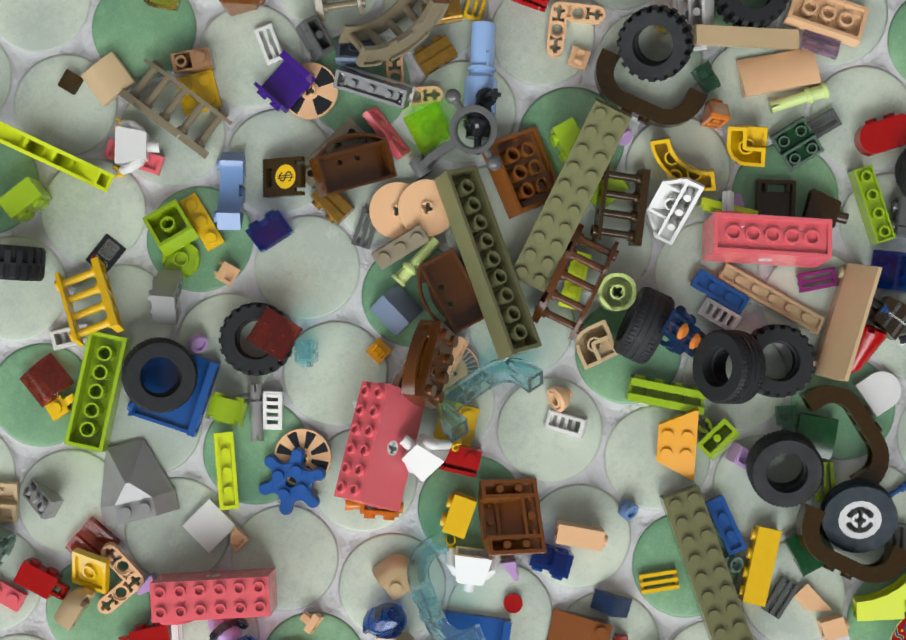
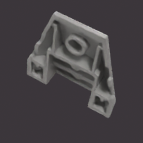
[100,439,180,526]

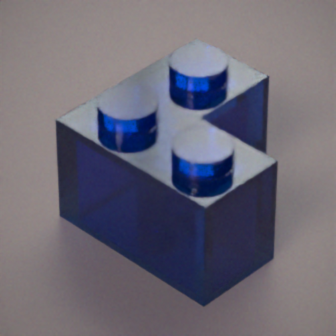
[528,543,574,580]

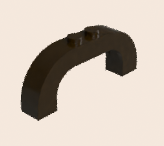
[594,48,708,128]
[799,385,889,484]
[796,503,906,583]

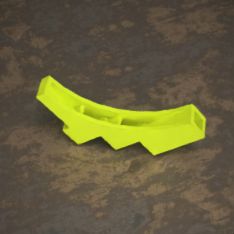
[0,121,115,193]
[852,573,906,621]

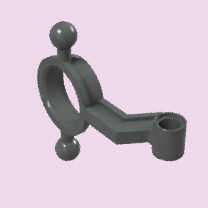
[409,89,502,180]

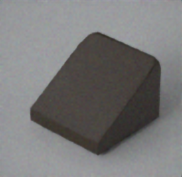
[58,69,84,95]

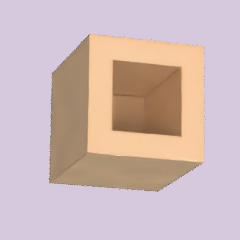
[816,613,850,640]

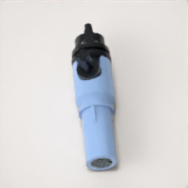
[463,21,501,155]

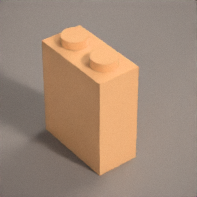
[553,519,608,552]

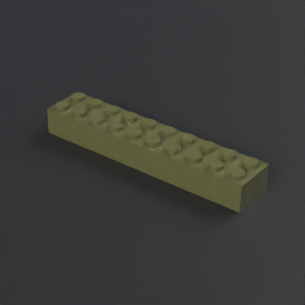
[513,98,632,292]
[434,165,542,360]
[659,484,753,640]

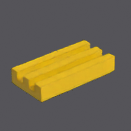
[462,0,487,21]
[638,568,680,594]

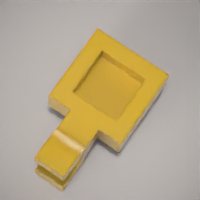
[44,393,75,421]

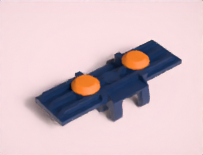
[660,305,706,358]

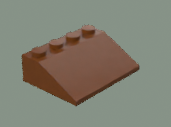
[482,126,557,219]
[547,608,612,640]

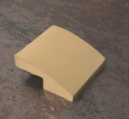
[81,51,136,106]
[0,480,20,523]

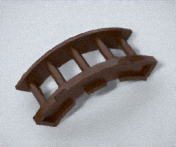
[532,223,619,340]

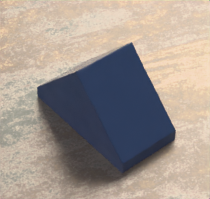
[590,588,632,618]

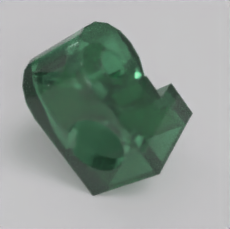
[691,60,721,94]

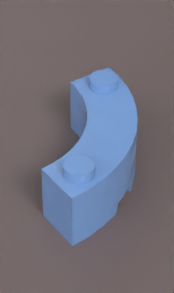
[214,152,246,230]

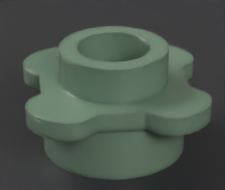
[725,552,744,574]

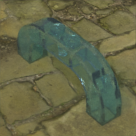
[438,358,544,442]
[407,533,486,640]

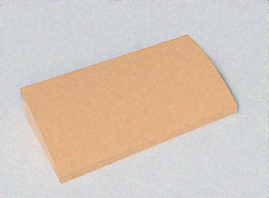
[783,0,869,48]
[736,47,821,98]

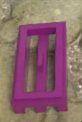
[795,267,838,293]

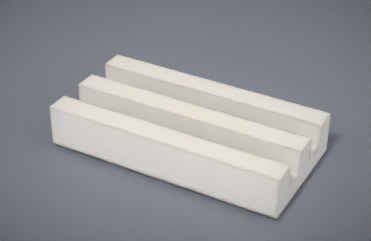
[254,23,283,66]

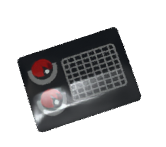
[86,234,126,272]

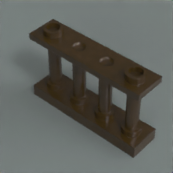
[590,163,651,247]

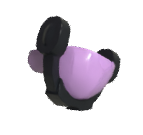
[208,618,249,640]

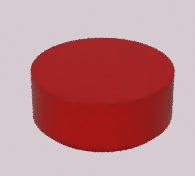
[503,593,523,613]

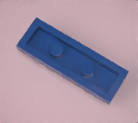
[690,269,750,315]
[705,494,747,556]

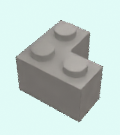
[148,269,183,325]

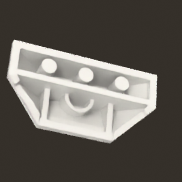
[672,0,715,51]
[647,177,705,246]

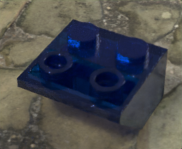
[246,209,295,253]
[871,250,906,294]

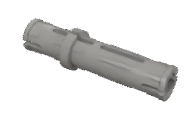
[248,383,264,442]

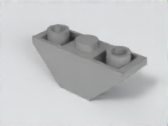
[22,478,64,520]

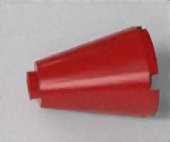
[851,324,888,374]

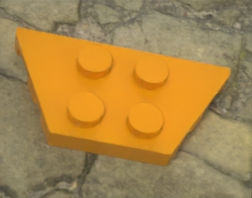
[656,408,699,480]

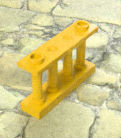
[54,257,124,347]

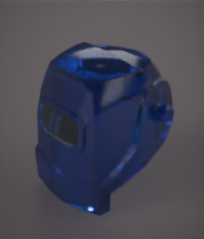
[362,602,407,639]

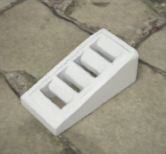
[697,297,742,330]
[49,322,88,351]
[263,391,284,430]
[544,409,588,438]

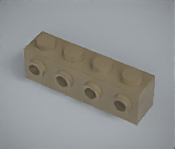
[302,117,366,189]

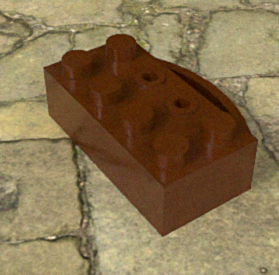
[309,133,398,198]
[417,248,484,334]
[401,319,458,409]

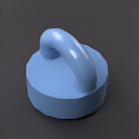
[618,499,638,521]

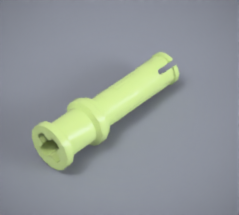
[769,82,829,114]
[391,236,441,288]

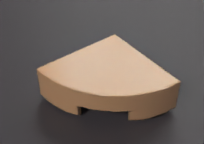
[230,525,250,552]

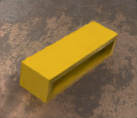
[737,524,782,607]

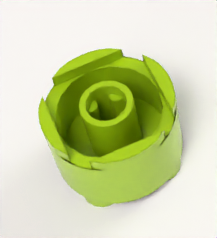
[205,392,248,427]

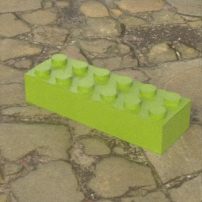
[64,331,132,452]

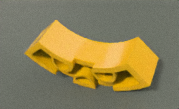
[650,137,716,191]

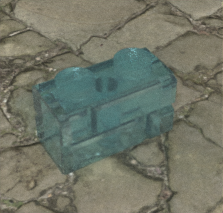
[295,340,318,367]

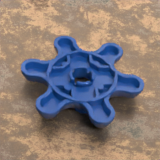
[258,447,326,515]

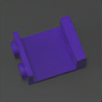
[253,50,316,113]

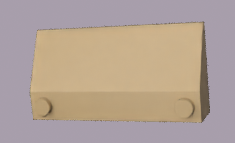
[811,263,882,382]

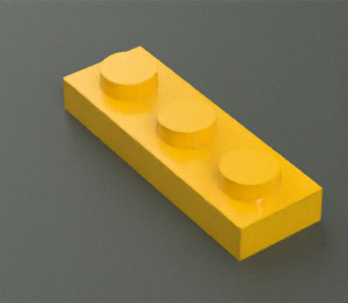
[179,193,225,252]

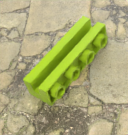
[847,164,896,245]
[625,374,706,415]

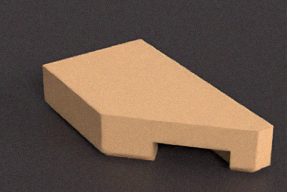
[794,583,832,611]

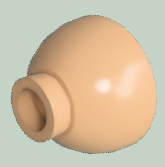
[547,386,572,412]

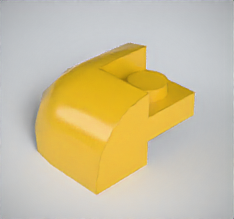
[727,124,768,167]

